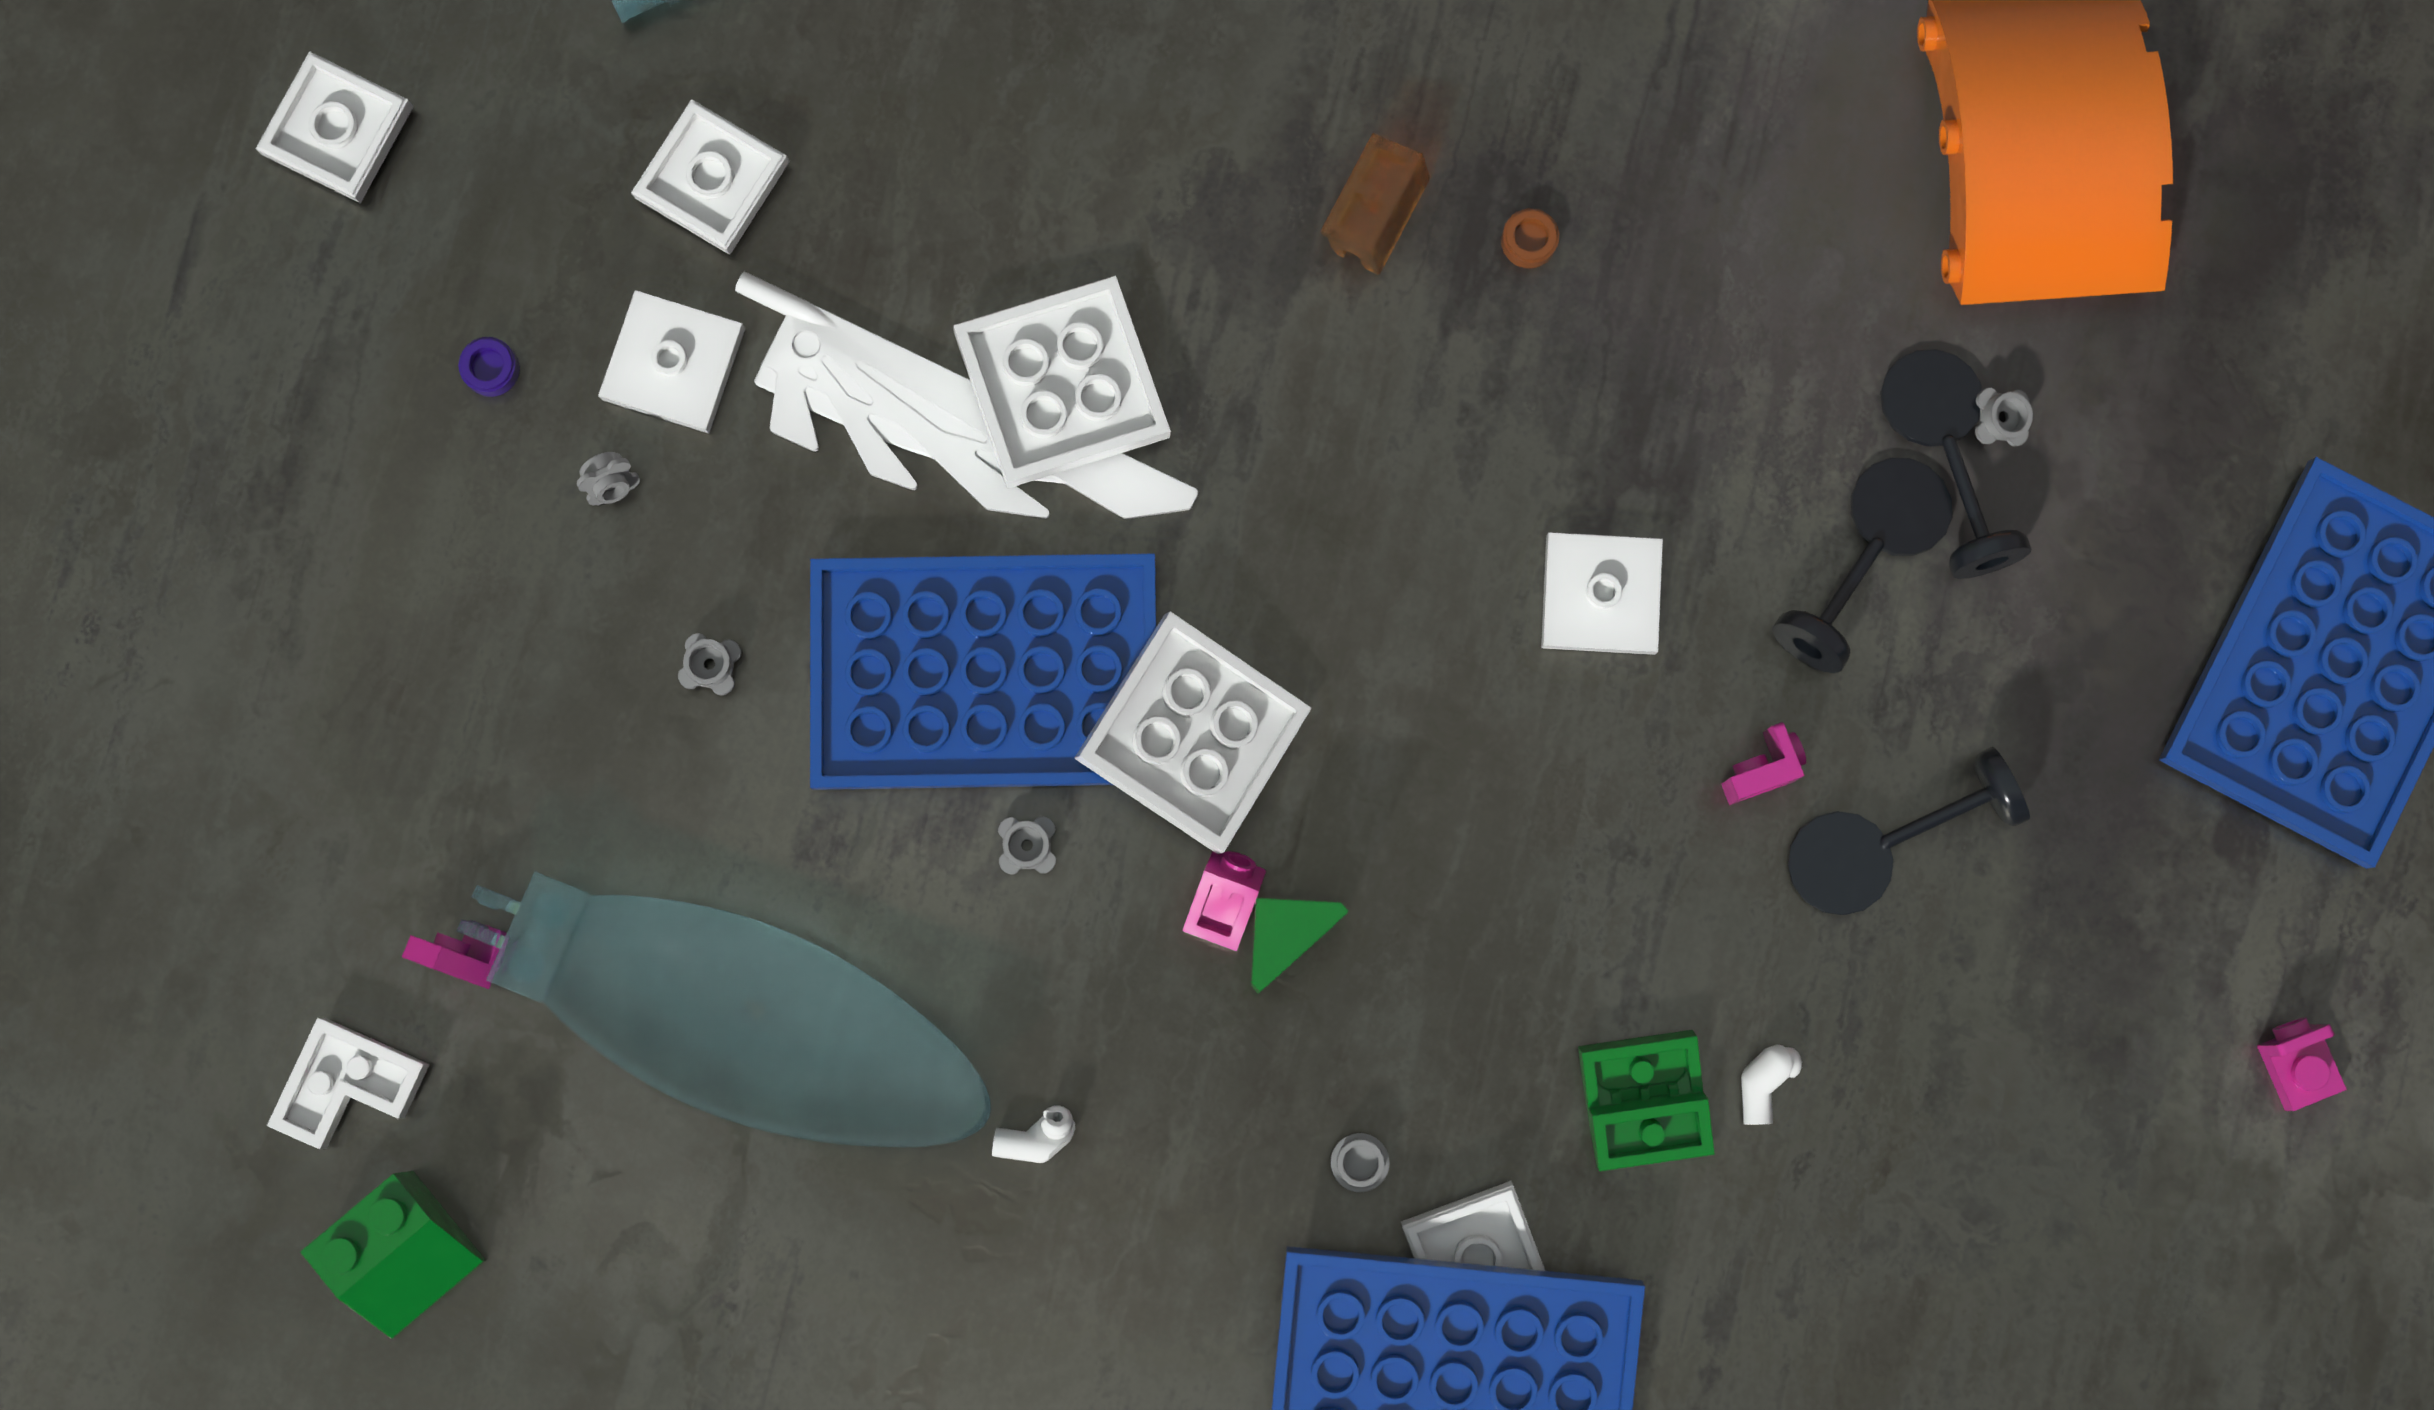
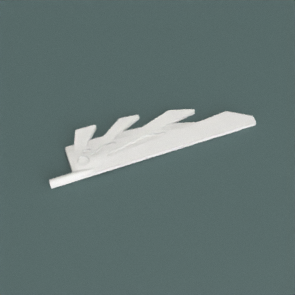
[735,271,1199,520]

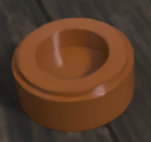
[1501,208,1559,268]

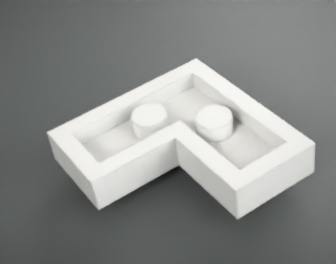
[267,1017,430,1149]

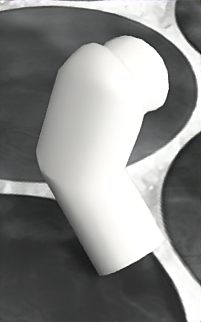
[1741,1044,1802,1125]
[992,1105,1075,1163]

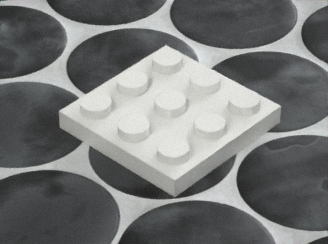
[953,276,1171,489]
[1074,611,1312,854]

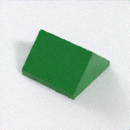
[1251,898,1349,994]

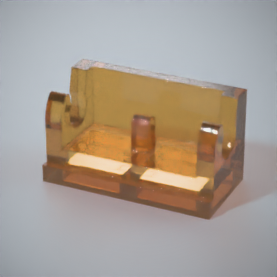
[1321,133,1430,275]

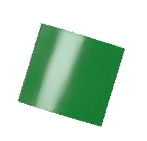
[1578,1030,1715,1171]

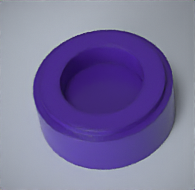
[459,337,520,397]

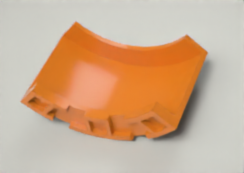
[1917,0,2173,305]

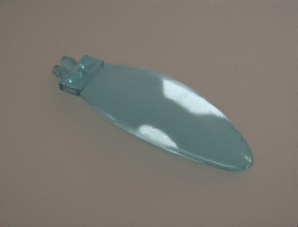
[457,871,991,1147]

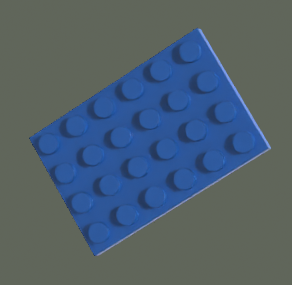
[2159,457,2434,869]
[810,553,1156,790]
[1271,1246,1645,1410]

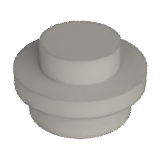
[1331,1133,1389,1192]

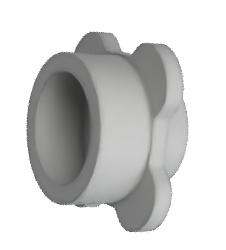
[1975,388,2033,446]
[577,452,640,506]
[678,633,741,695]
[998,816,1056,875]

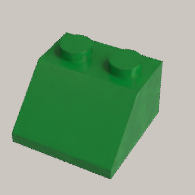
[300,1171,486,1339]

